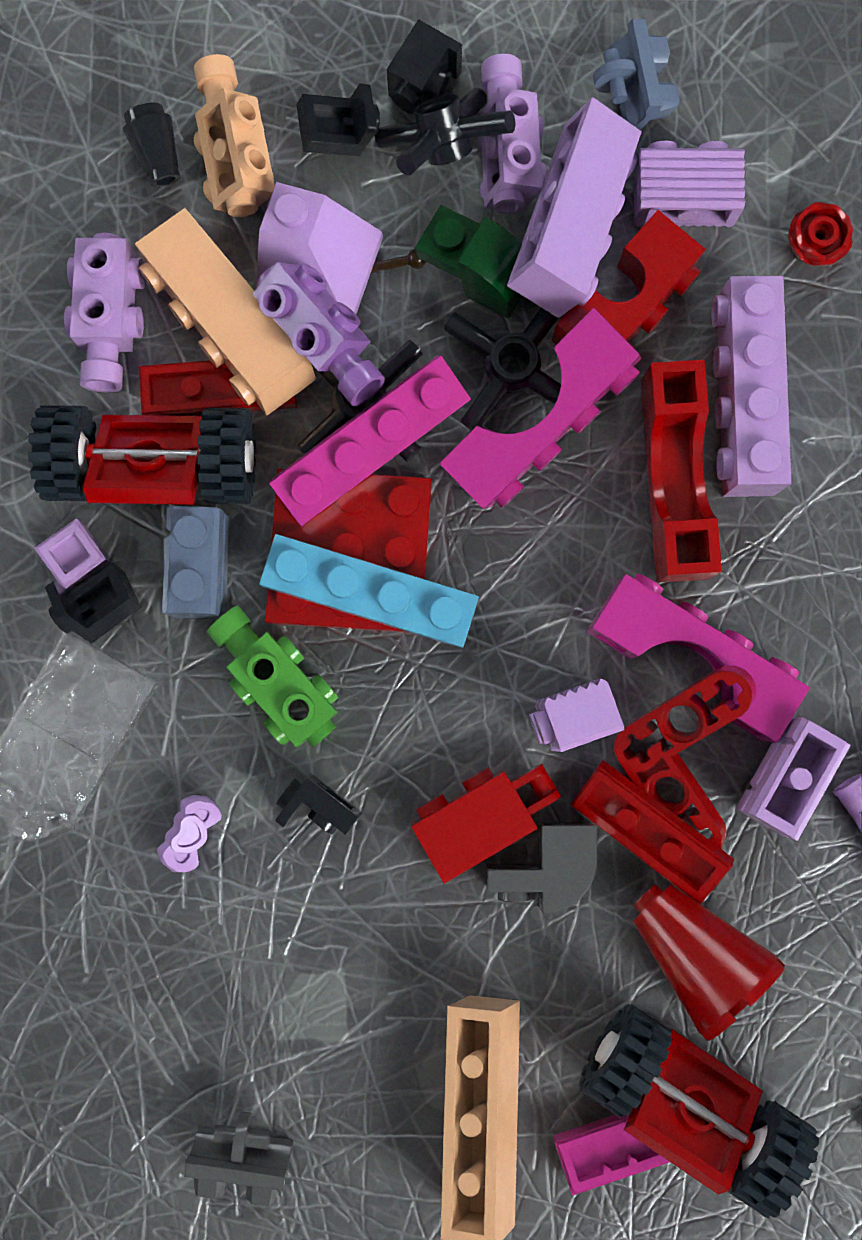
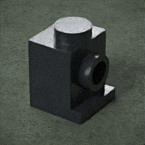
[386,19,462,114]

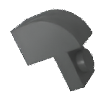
[486,822,597,915]

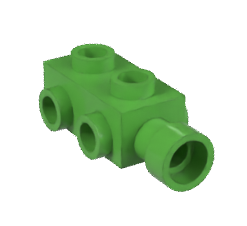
[206,605,339,748]

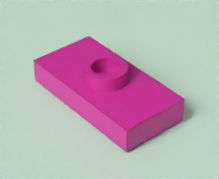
[553,1109,669,1196]

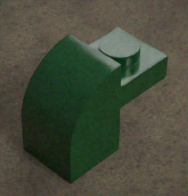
[415,205,522,319]

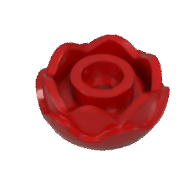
[788,202,853,266]

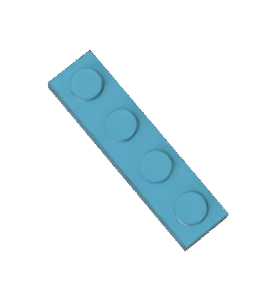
[259,534,479,649]

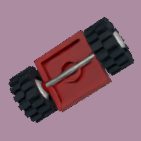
[28,405,256,505]
[579,1004,819,1218]

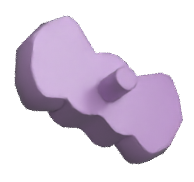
[157,795,222,872]

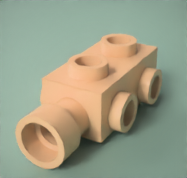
[194,54,275,217]

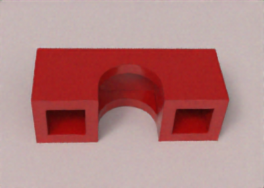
[552,210,706,349]

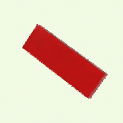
[138,360,297,416]
[569,760,735,904]

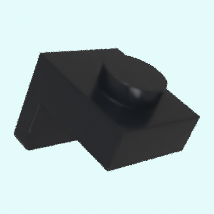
[296,83,380,156]
[45,563,141,644]

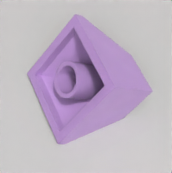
[256,182,383,314]

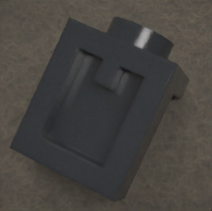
[275,775,362,835]

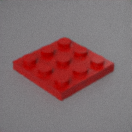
[265,468,432,633]

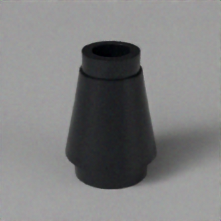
[123,102,181,187]

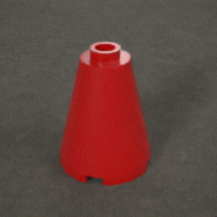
[633,884,785,1042]

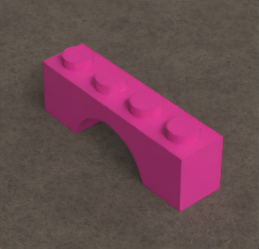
[439,308,641,509]
[586,574,811,743]

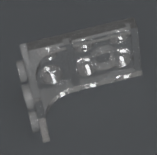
[0,632,159,841]

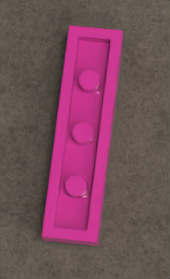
[268,355,471,526]

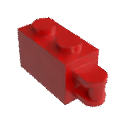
[411,763,561,884]

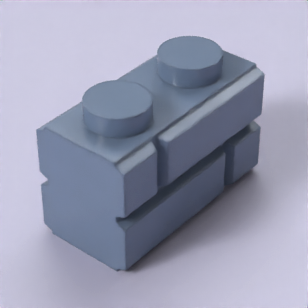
[162,506,230,619]

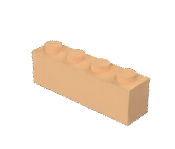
[134,208,316,415]
[440,995,520,1240]

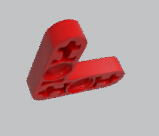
[614,665,756,848]

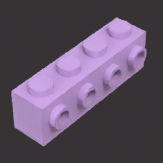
[507,97,642,318]
[711,276,791,497]

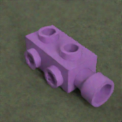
[253,262,385,406]

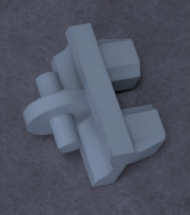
[593,19,680,130]

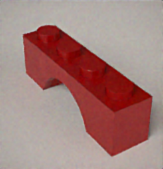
[641,359,722,583]

